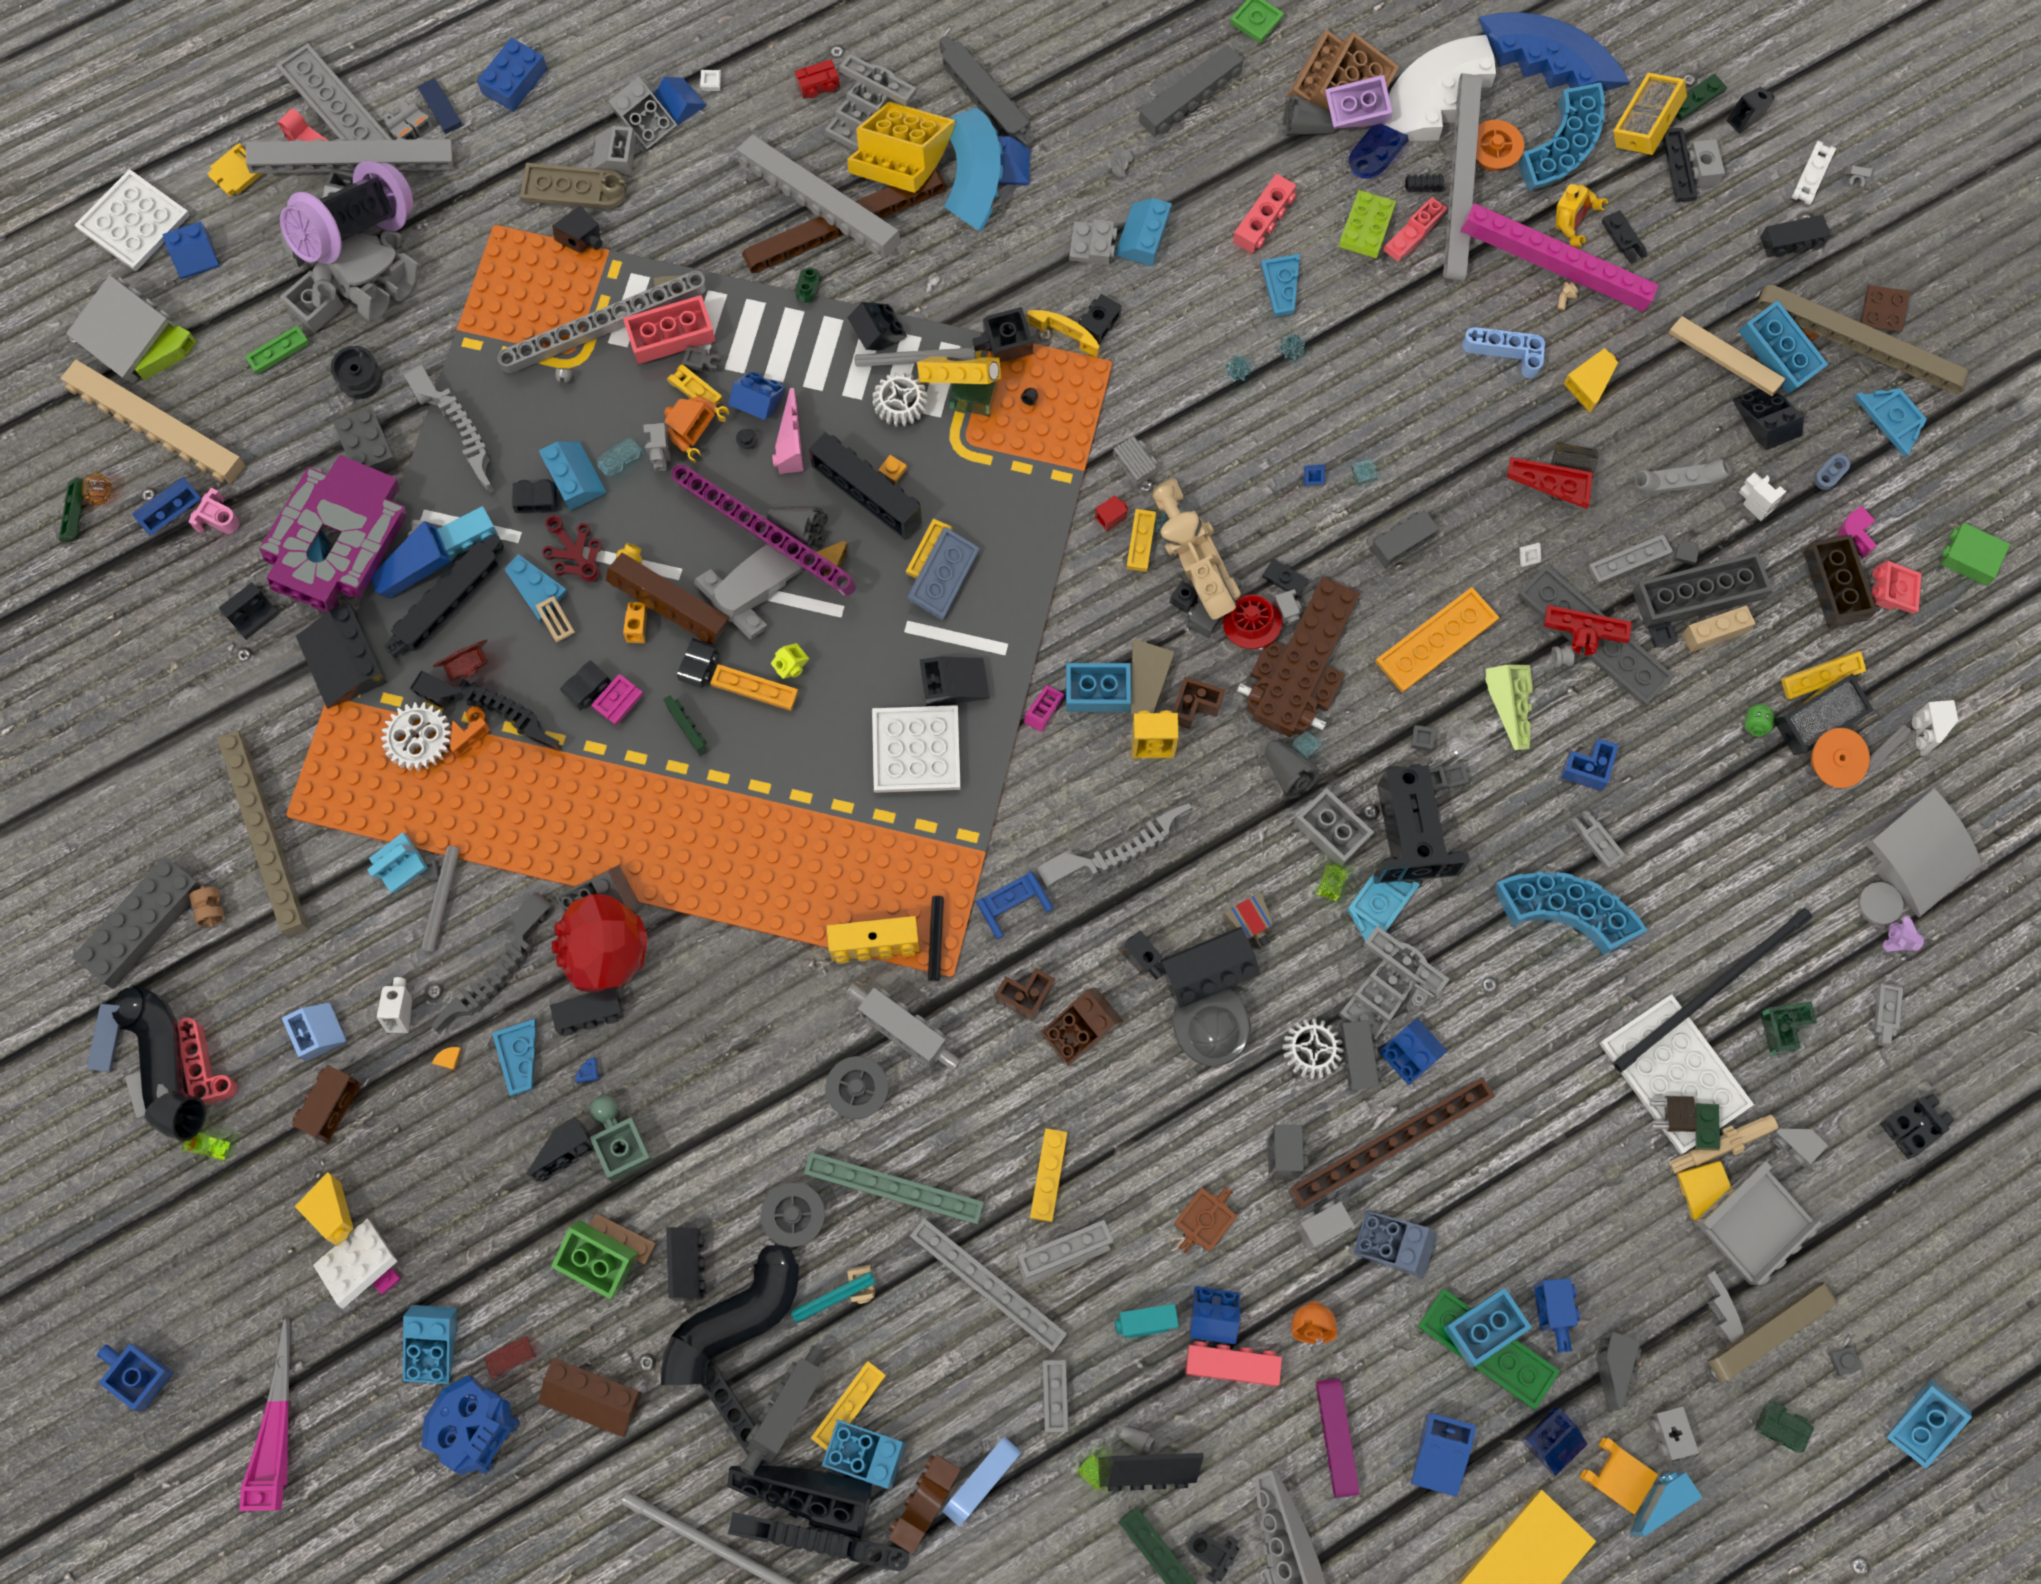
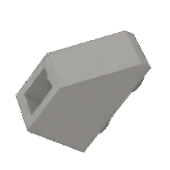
[1770,1128,1828,1167]

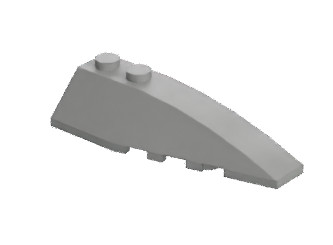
[1254,1469,1326,1584]

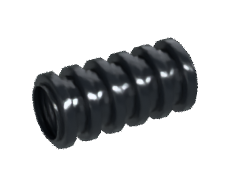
[1405,174,1444,193]

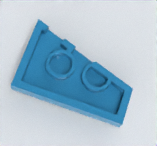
[1260,254,1300,317]
[492,1019,537,1097]

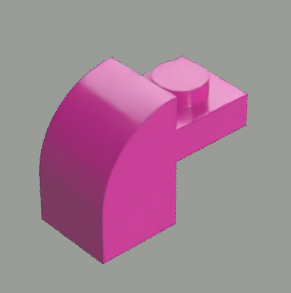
[1838,506,1877,558]

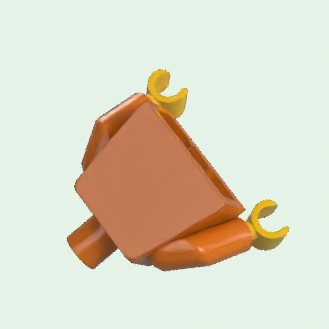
[664,396,729,463]

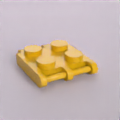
[207,143,264,196]

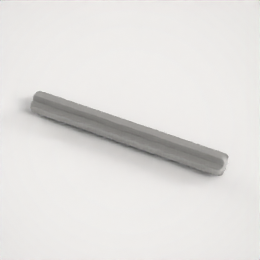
[421,846,460,952]

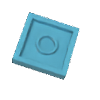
[367,832,428,894]

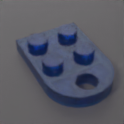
[1349,123,1409,178]

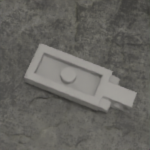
[1874,983,1903,1047]

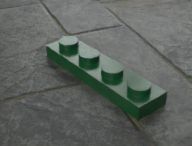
[1118,1507,1196,1584]

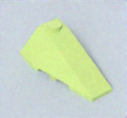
[1485,665,1533,750]

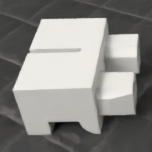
[1739,472,1786,521]

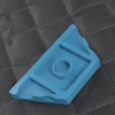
[1854,388,1927,458]

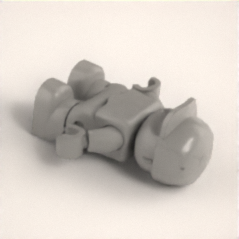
[281,230,418,322]

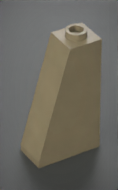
[1130,639,1174,721]

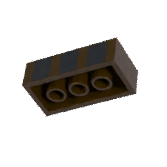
[1803,535,1877,628]

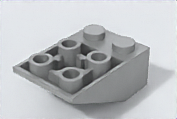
[608,76,677,149]

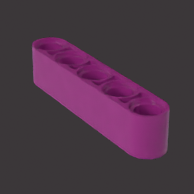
[1316,1378,1359,1498]

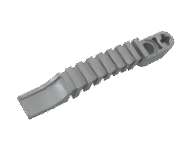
[403,363,494,493]
[1037,803,1192,889]

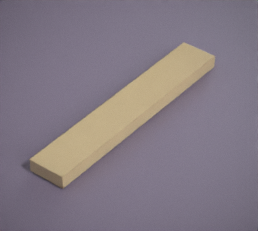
[1669,316,1786,396]

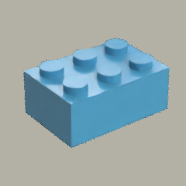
[1066,663,1131,712]
[1443,1288,1532,1368]

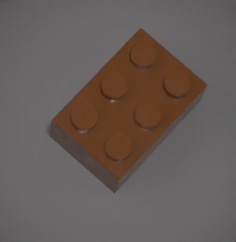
[292,1065,362,1144]

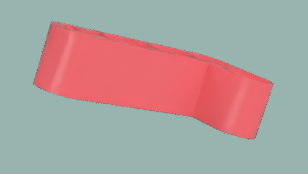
[277,108,329,141]
[178,1017,238,1105]

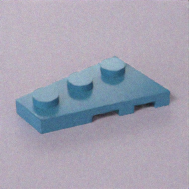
[504,554,567,623]

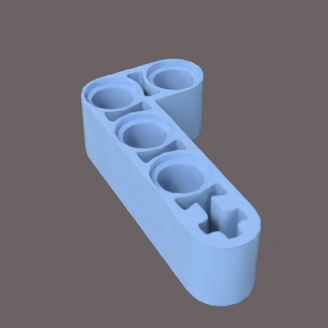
[1462,327,1545,379]
[942,1436,1022,1527]

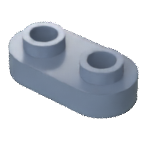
[1814,454,1850,490]

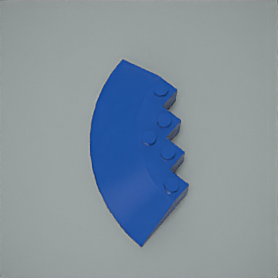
[1478,12,1630,92]

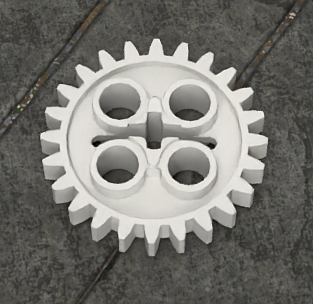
[381,702,452,771]

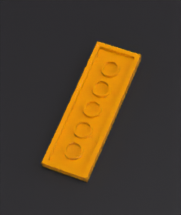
[1375,587,1499,693]

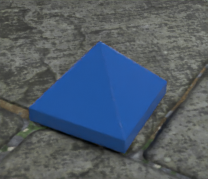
[1304,464,1325,486]

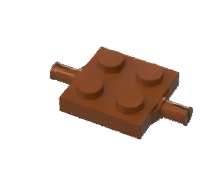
[1174,1186,1237,1253]

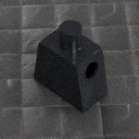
[1726,87,1775,134]
[552,205,603,253]

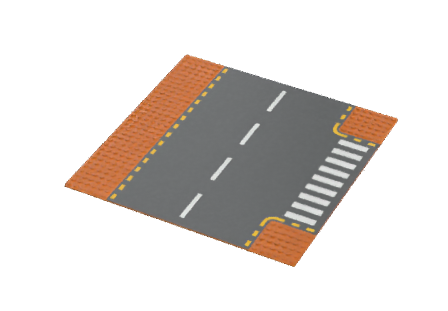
[286,225,1112,977]

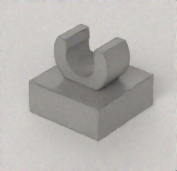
[1846,166,1872,187]

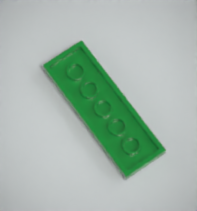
[1417,1288,1560,1410]

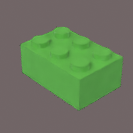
[551,1220,639,1300]

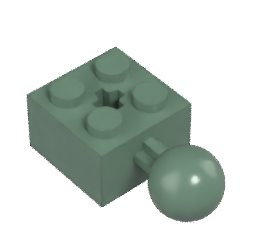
[589,1095,653,1182]

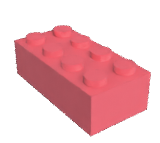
[623,295,716,364]

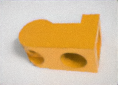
[623,602,647,644]

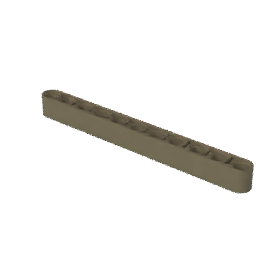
[1757,285,1969,394]

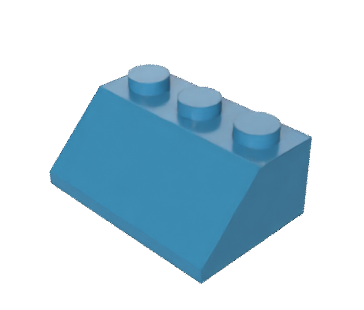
[1115,198,1172,266]
[538,441,607,511]

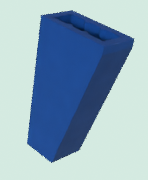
[372,521,451,599]

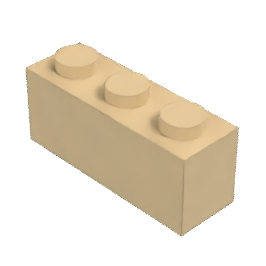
[1682,605,1756,653]

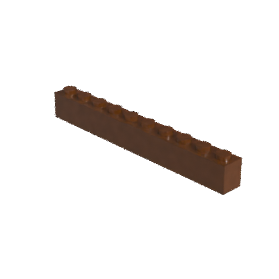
[1288,1077,1495,1211]

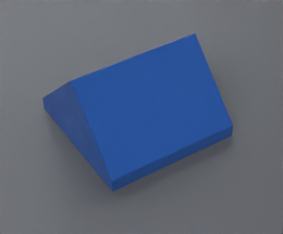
[654,77,706,126]

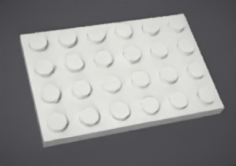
[1599,994,1754,1155]

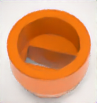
[466,706,485,723]

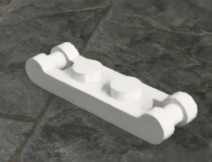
[1791,141,1836,206]

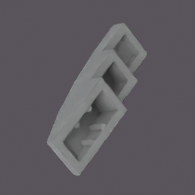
[1701,1271,1745,1346]

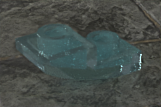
[595,437,643,477]

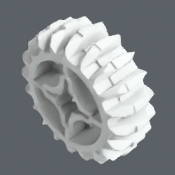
[872,372,928,427]
[1283,1019,1343,1079]

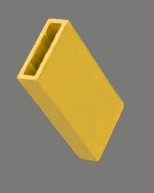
[1456,1490,1596,1584]

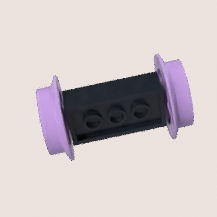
[280,160,413,264]

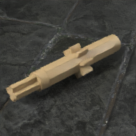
[1668,1114,1778,1174]

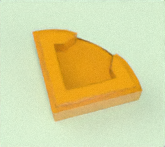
[432,1047,462,1070]

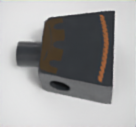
[1118,930,1164,980]

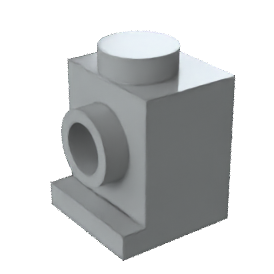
[1273,589,1301,626]

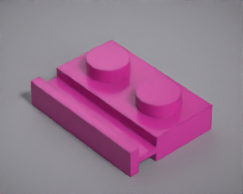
[591,674,644,726]

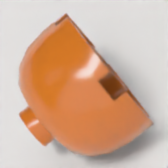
[1291,1301,1337,1344]

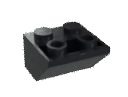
[847,302,907,351]

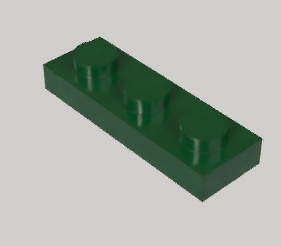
[1676,73,1727,121]
[58,477,86,542]
[663,695,707,756]

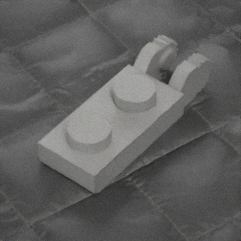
[1570,810,1625,869]

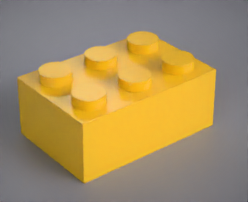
[1131,710,1178,759]

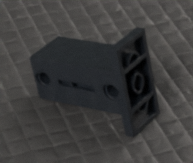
[1373,764,1470,884]

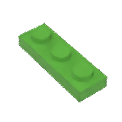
[245,325,310,375]

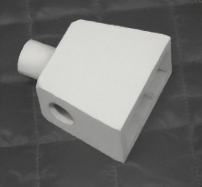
[376,977,412,1033]

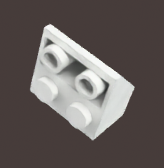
[1912,700,1958,756]

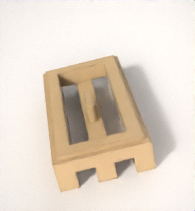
[535,596,575,643]

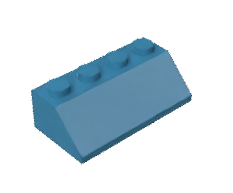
[1738,300,1828,394]

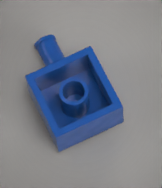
[1533,1278,1580,1353]
[97,1344,174,1412]

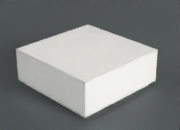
[700,70,721,91]

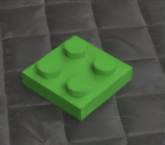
[1230,0,1284,44]

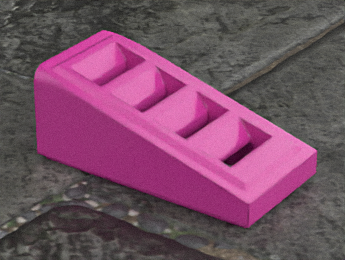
[1024,684,1065,732]

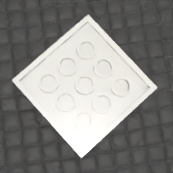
[75,169,190,272]
[872,705,960,793]

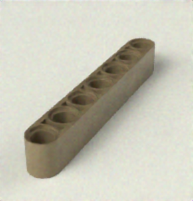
[1707,1282,1838,1382]

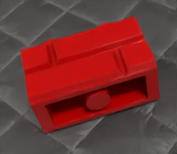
[794,59,840,99]

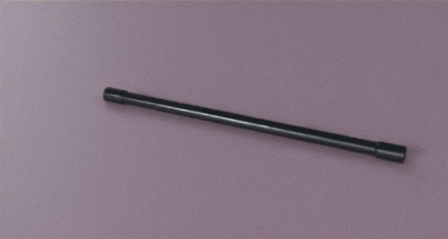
[1613,908,1812,1073]

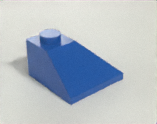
[997,136,1030,185]

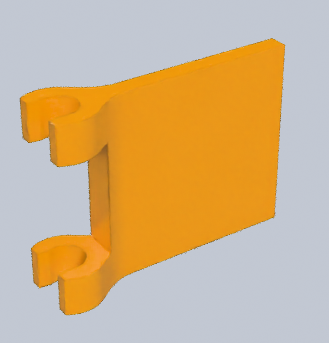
[1579,1437,1658,1515]

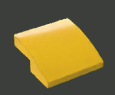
[1677,1160,1731,1220]

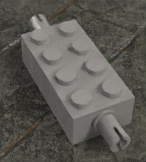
[846,982,962,1072]

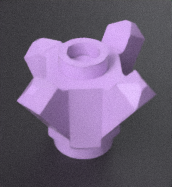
[1882,915,1924,952]

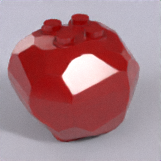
[552,894,647,993]

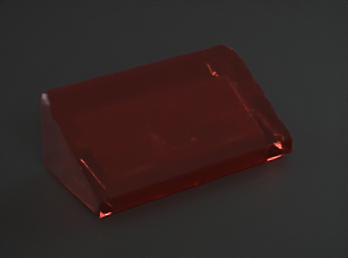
[484,1336,536,1378]

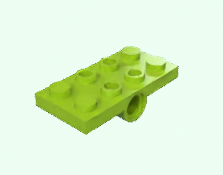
[1338,190,1396,258]

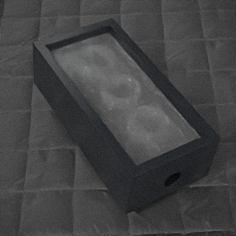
[1774,673,1874,755]

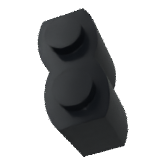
[512,479,557,514]
[677,638,720,689]
[560,660,611,710]

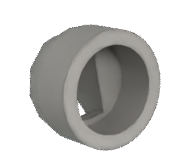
[555,368,572,383]

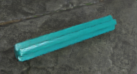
[791,1272,876,1323]

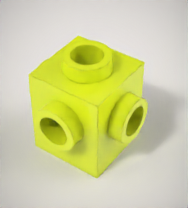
[771,643,809,679]

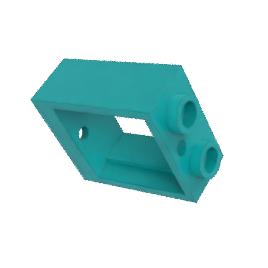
[1114,1303,1179,1339]

